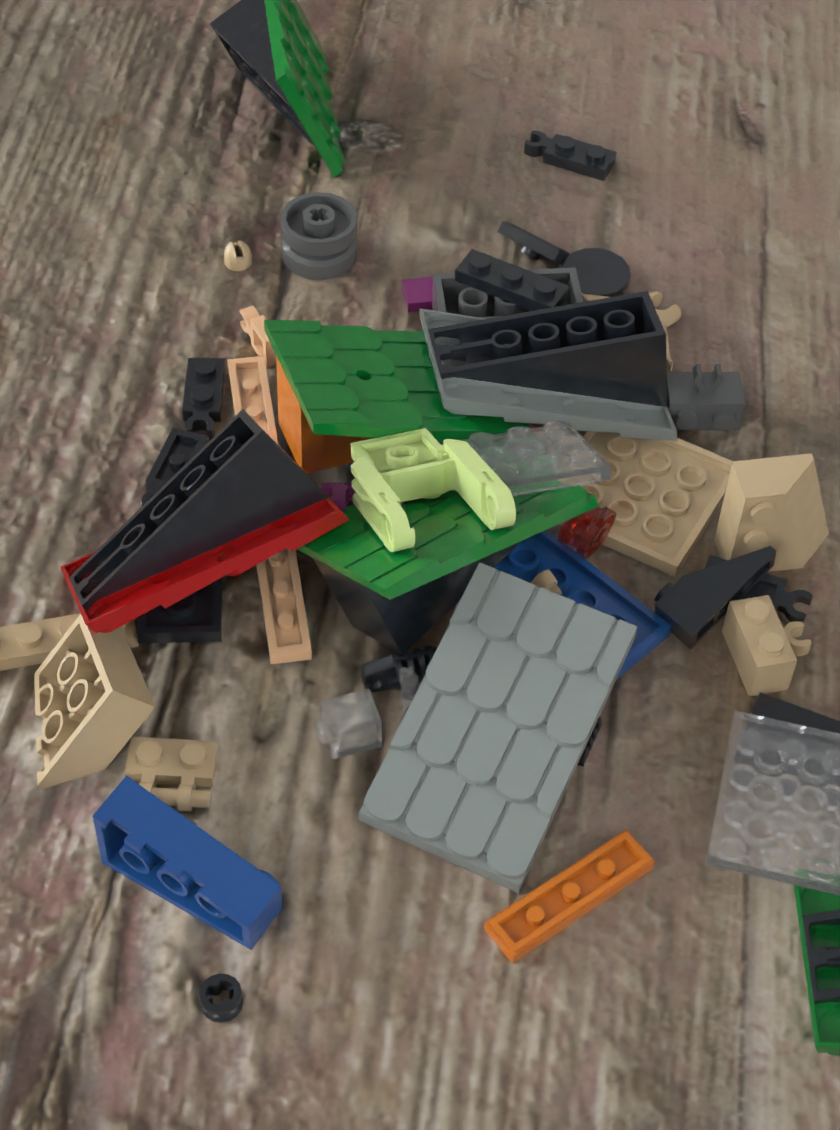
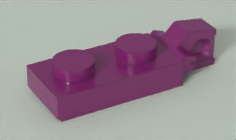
[321,482,355,510]

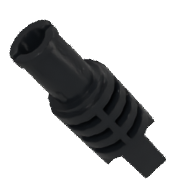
[361,645,437,693]

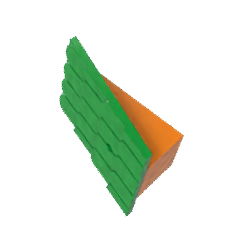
[264,320,534,474]

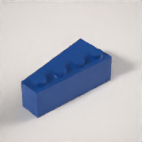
[92,776,283,950]

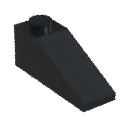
[654,546,777,649]

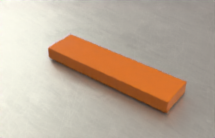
[484,829,655,964]

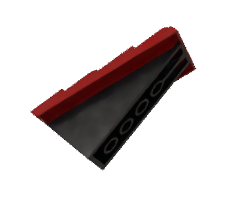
[60,409,350,633]

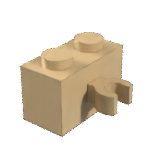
[722,595,812,697]

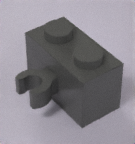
[667,364,745,431]

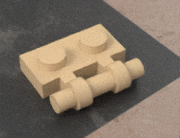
[124,736,218,812]

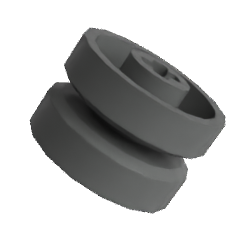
[280,192,357,280]

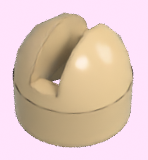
[224,240,252,271]

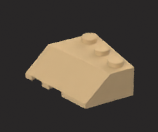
[714,453,829,572]
[34,614,155,788]

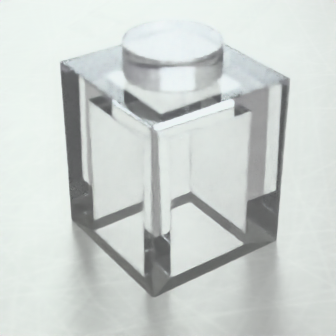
[314,689,382,760]

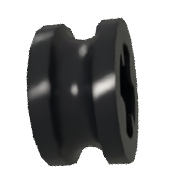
[199,973,243,1023]

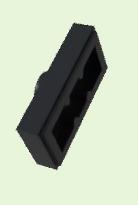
[497,220,570,265]

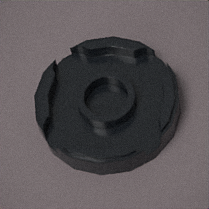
[561,248,631,297]

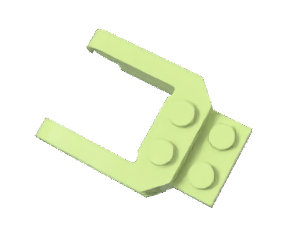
[350,428,516,552]

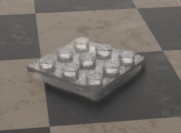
[460,421,610,496]

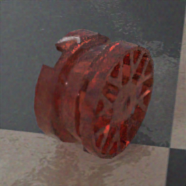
[558,506,616,559]

